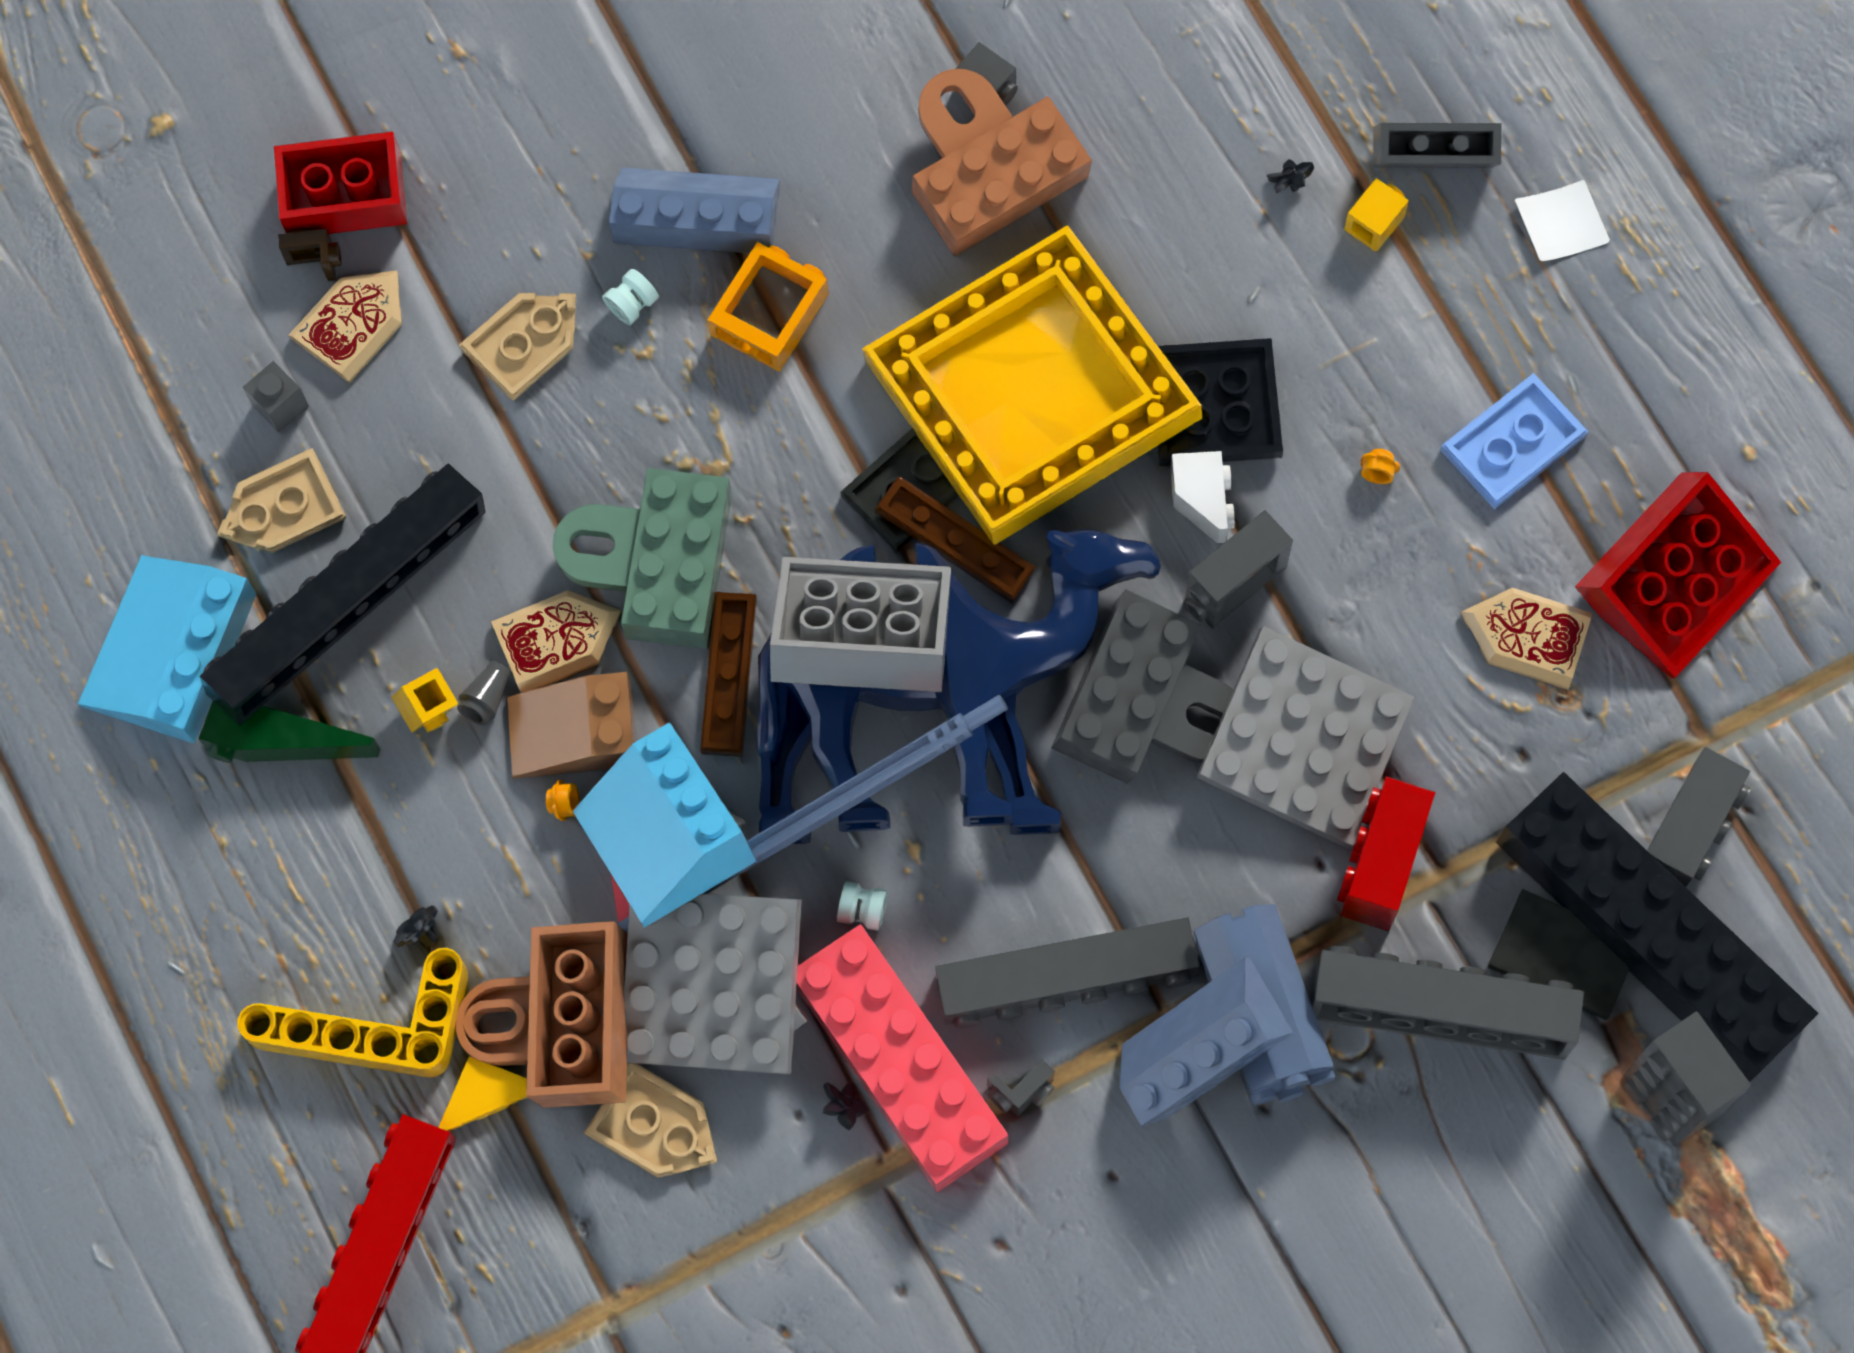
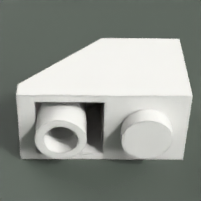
[1170,451,1235,543]

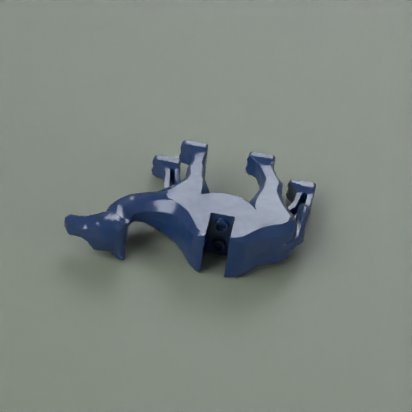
[757,529,1161,844]

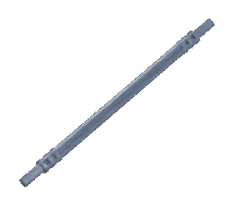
[617,695,1008,933]

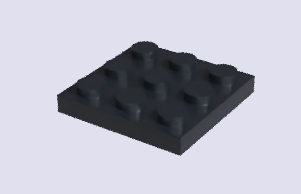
[1158,338,1283,466]

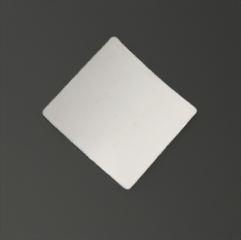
[1515,180,1610,261]

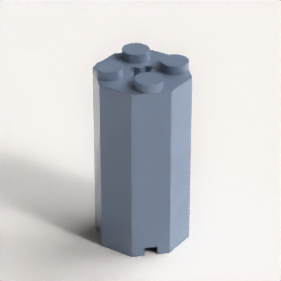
[1193,904,1336,1105]

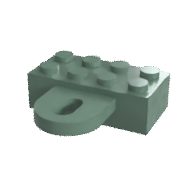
[553,468,732,649]

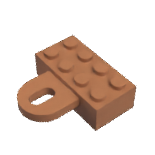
[911,69,1092,257]
[456,921,628,1108]

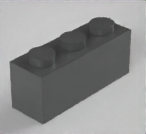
[1373,123,1502,168]
[1647,747,1751,887]

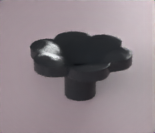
[393,905,438,948]

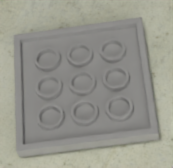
[1196,626,1414,849]
[624,893,802,1074]

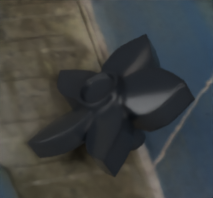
[1266,159,1314,194]
[823,1082,869,1130]

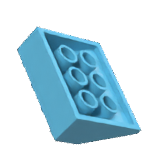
[78,555,257,744]
[573,722,757,928]

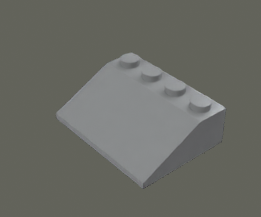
[770,557,951,692]

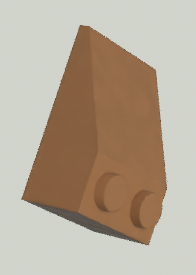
[507,672,636,779]

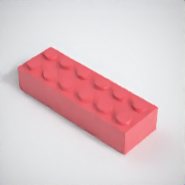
[796,924,1008,1193]

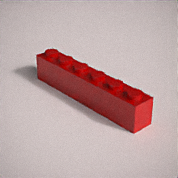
[295,1114,456,1353]

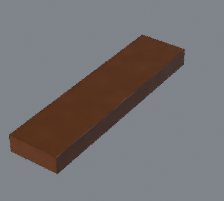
[875,476,1036,603]
[700,592,757,757]

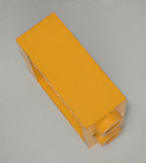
[707,242,829,372]

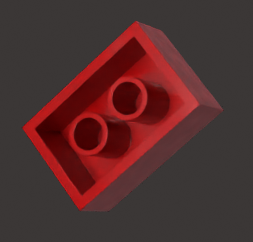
[274,131,408,234]
[1336,776,1436,932]

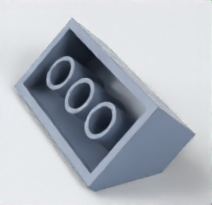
[609,168,780,253]
[1120,957,1293,1126]

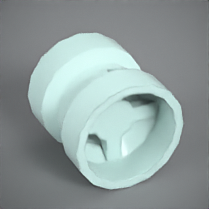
[602,269,659,326]
[837,880,888,931]

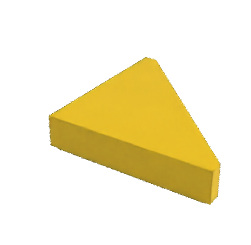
[439,1056,528,1132]

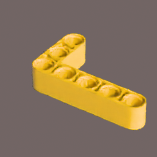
[237,948,468,1078]

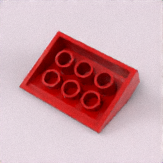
[1575,472,1782,678]

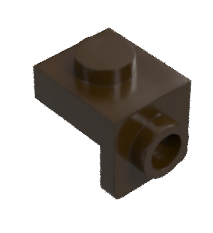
[278,228,342,281]

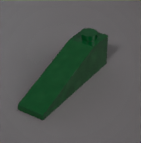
[198,701,381,763]

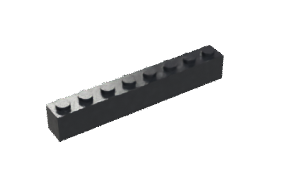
[199,463,486,726]

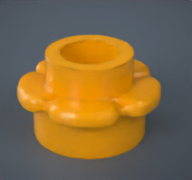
[1360,449,1400,484]
[546,780,580,821]

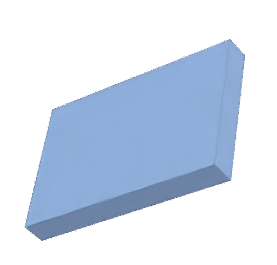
[1440,373,1588,510]

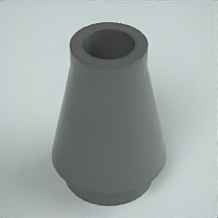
[457,661,511,725]

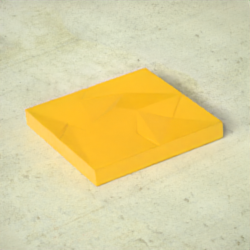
[862,225,1202,545]

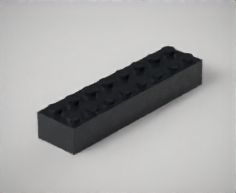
[1496,771,1819,1083]

